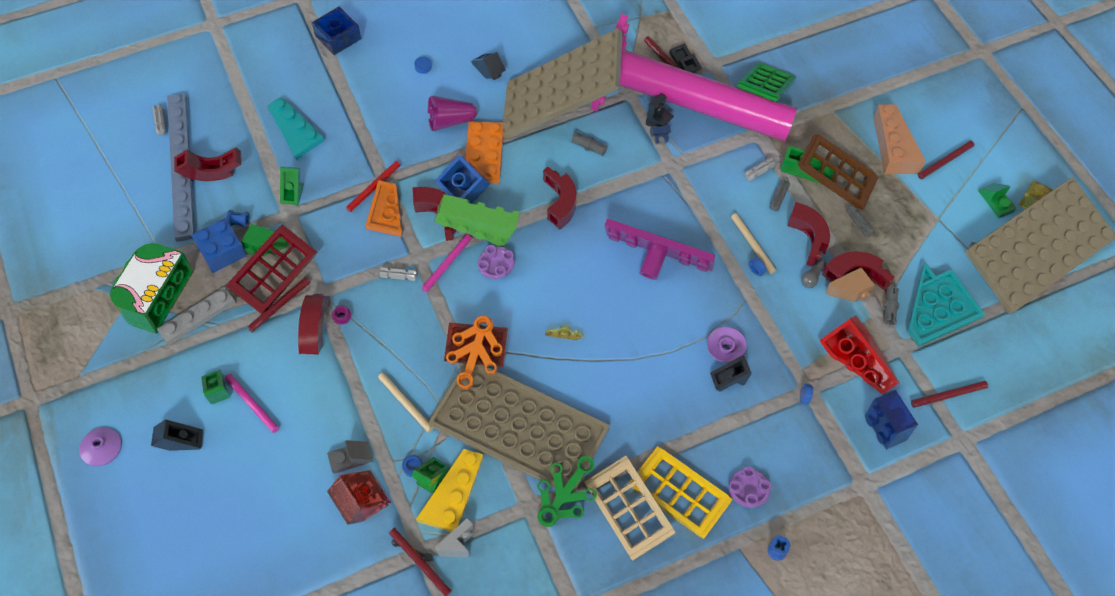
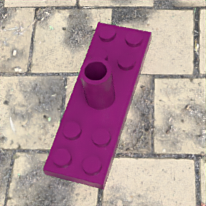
[604,218,715,280]

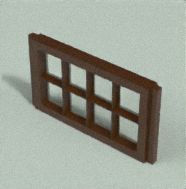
[797,133,879,210]

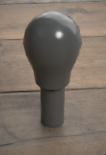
[801,259,826,288]

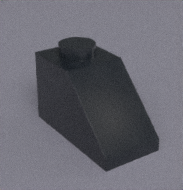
[471,52,506,80]
[151,419,203,451]

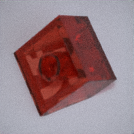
[327,470,391,525]

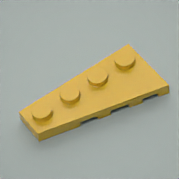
[416,449,484,532]

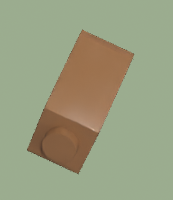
[826,268,874,302]

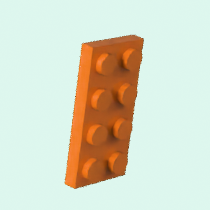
[465,122,504,184]

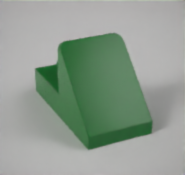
[280,166,304,205]
[978,183,1016,218]
[201,369,230,404]
[411,457,450,493]

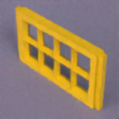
[628,446,733,539]

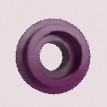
[332,306,351,325]

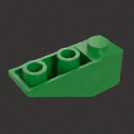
[780,145,836,185]

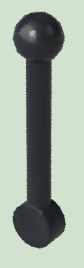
[392,539,433,563]

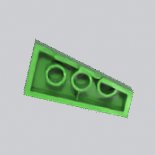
[434,194,520,247]

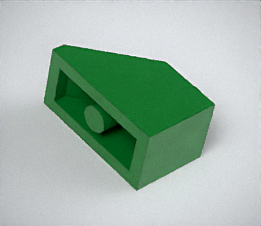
[241,224,289,257]

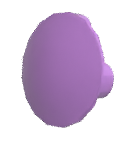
[478,245,515,279]
[729,467,771,508]

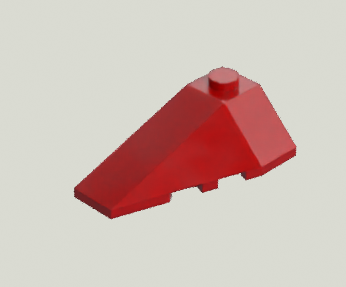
[819,315,900,394]

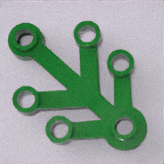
[537,456,597,527]

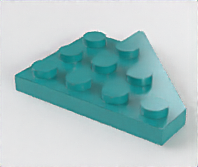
[907,264,985,347]

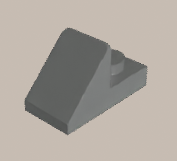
[327,440,373,474]

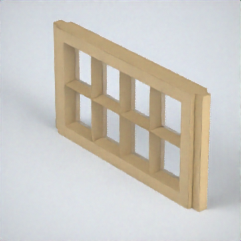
[584,456,676,561]

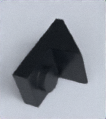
[646,93,674,127]
[710,355,752,392]

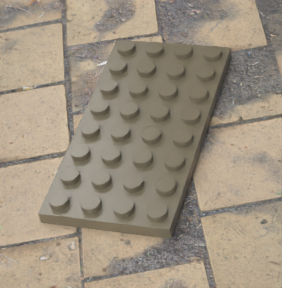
[502,28,622,140]
[964,177,1115,314]
[428,359,610,493]

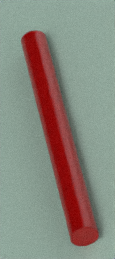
[346,161,401,212]

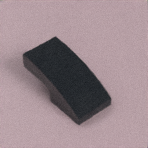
[669,44,702,73]

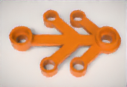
[446,316,503,390]

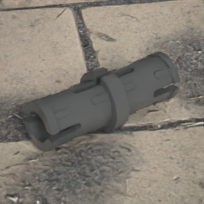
[571,132,608,156]
[883,286,899,325]

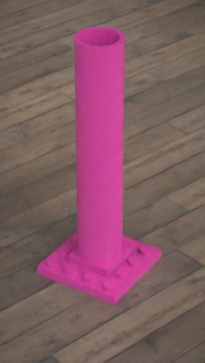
[591,14,797,142]

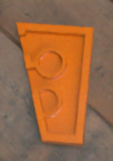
[365,180,402,237]

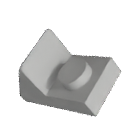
[435,518,474,557]

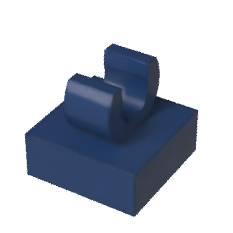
[650,125,671,144]

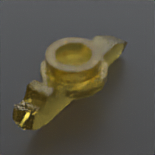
[545,326,584,340]

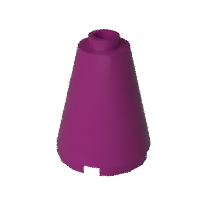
[427,96,477,131]

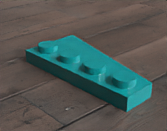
[267,97,324,160]

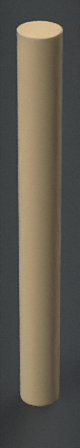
[731,213,776,274]
[378,372,434,433]

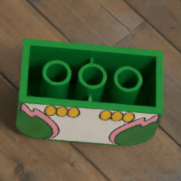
[110,243,194,334]

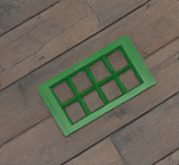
[737,62,796,102]

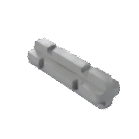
[152,105,166,135]
[744,157,776,181]
[380,267,417,281]

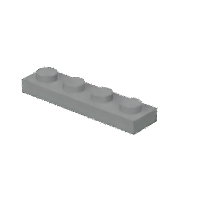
[157,287,236,346]

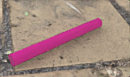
[421,234,472,292]
[225,374,279,433]

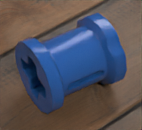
[226,210,250,227]
[768,535,791,561]

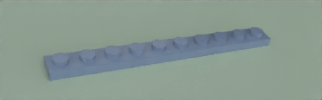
[167,93,195,242]

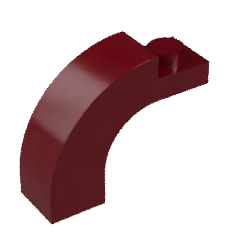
[174,147,241,181]
[543,167,576,230]
[412,187,456,241]
[787,202,830,267]
[822,251,895,291]
[298,294,330,355]

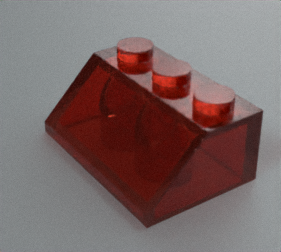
[444,322,510,367]

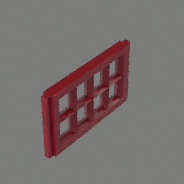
[226,224,318,315]

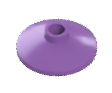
[707,327,747,363]
[79,427,122,466]

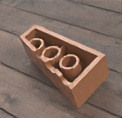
[873,104,926,174]

